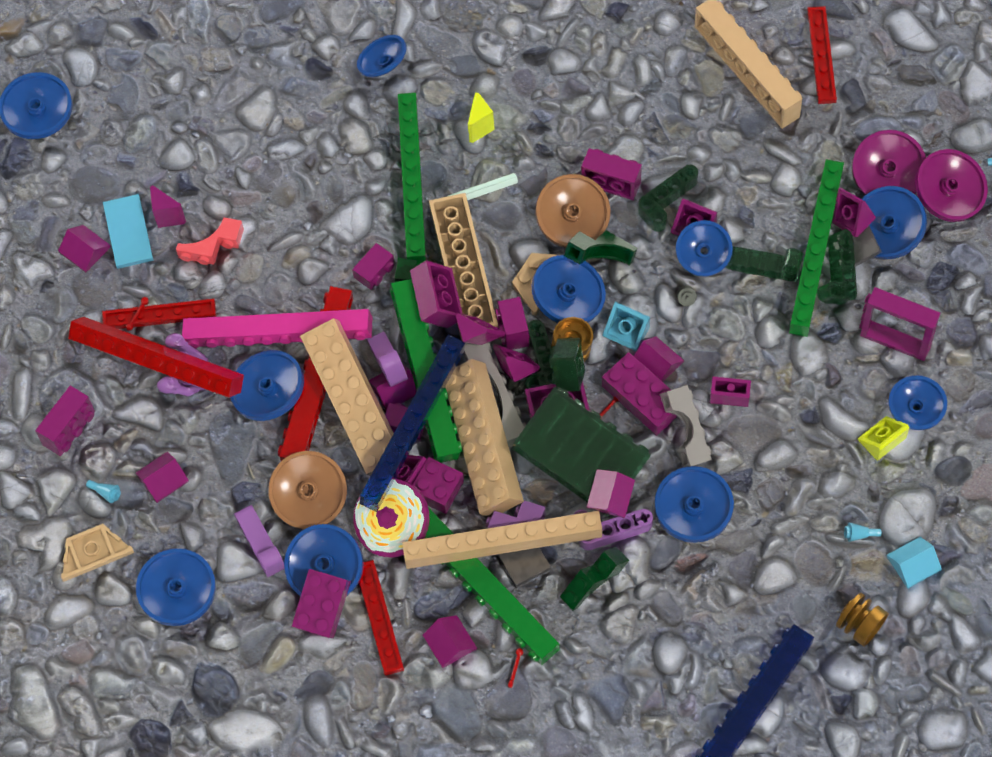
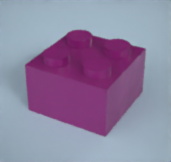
[495,297,529,350]
[413,457,464,514]

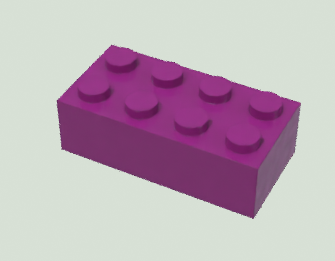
[602,352,678,436]

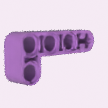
[367,331,408,387]
[234,505,284,577]
[573,509,653,550]

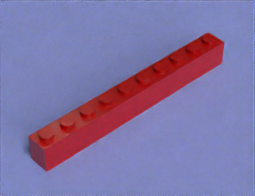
[278,286,354,461]
[68,317,244,398]

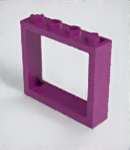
[859,287,941,362]

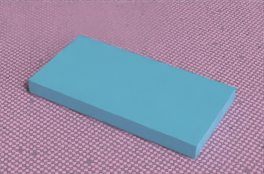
[103,194,154,269]

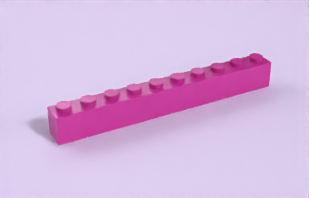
[182,309,373,348]

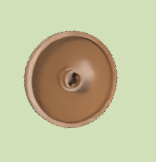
[535,174,611,248]
[269,451,347,529]

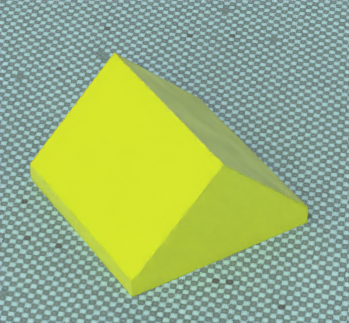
[468,92,494,143]
[858,416,909,461]

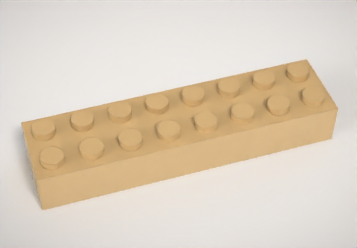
[694,0,802,129]
[429,193,498,342]
[300,318,405,475]
[443,359,524,517]

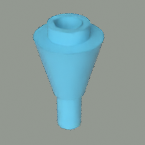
[86,480,121,503]
[844,522,882,542]

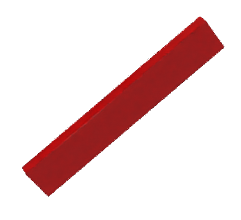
[807,6,837,104]
[102,299,216,329]
[359,560,404,676]

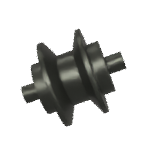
[676,285,697,306]
[508,377,527,396]

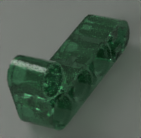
[638,165,698,232]
[817,229,857,305]
[726,246,803,281]
[526,320,562,389]

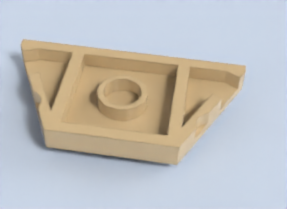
[512,253,557,316]
[61,524,134,582]

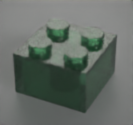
[549,338,585,392]

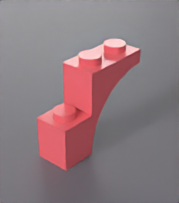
[176,217,244,265]

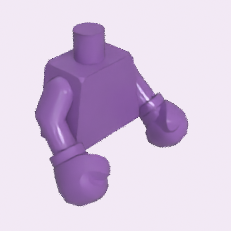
[157,333,209,396]

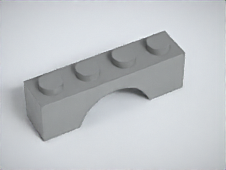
[660,385,712,468]

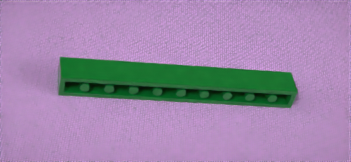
[398,93,426,266]
[789,159,844,337]
[390,279,462,463]
[424,507,560,665]

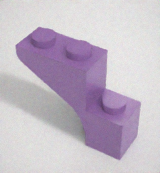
[486,500,546,529]

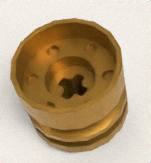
[551,317,593,367]
[836,593,889,647]

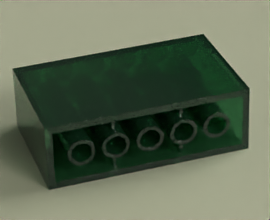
[512,387,651,517]

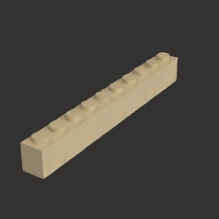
[402,511,602,569]

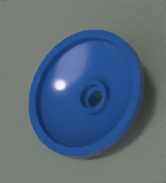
[357,35,407,77]
[676,220,733,277]
[888,375,947,430]

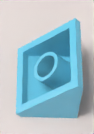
[602,302,650,351]
[886,537,942,589]

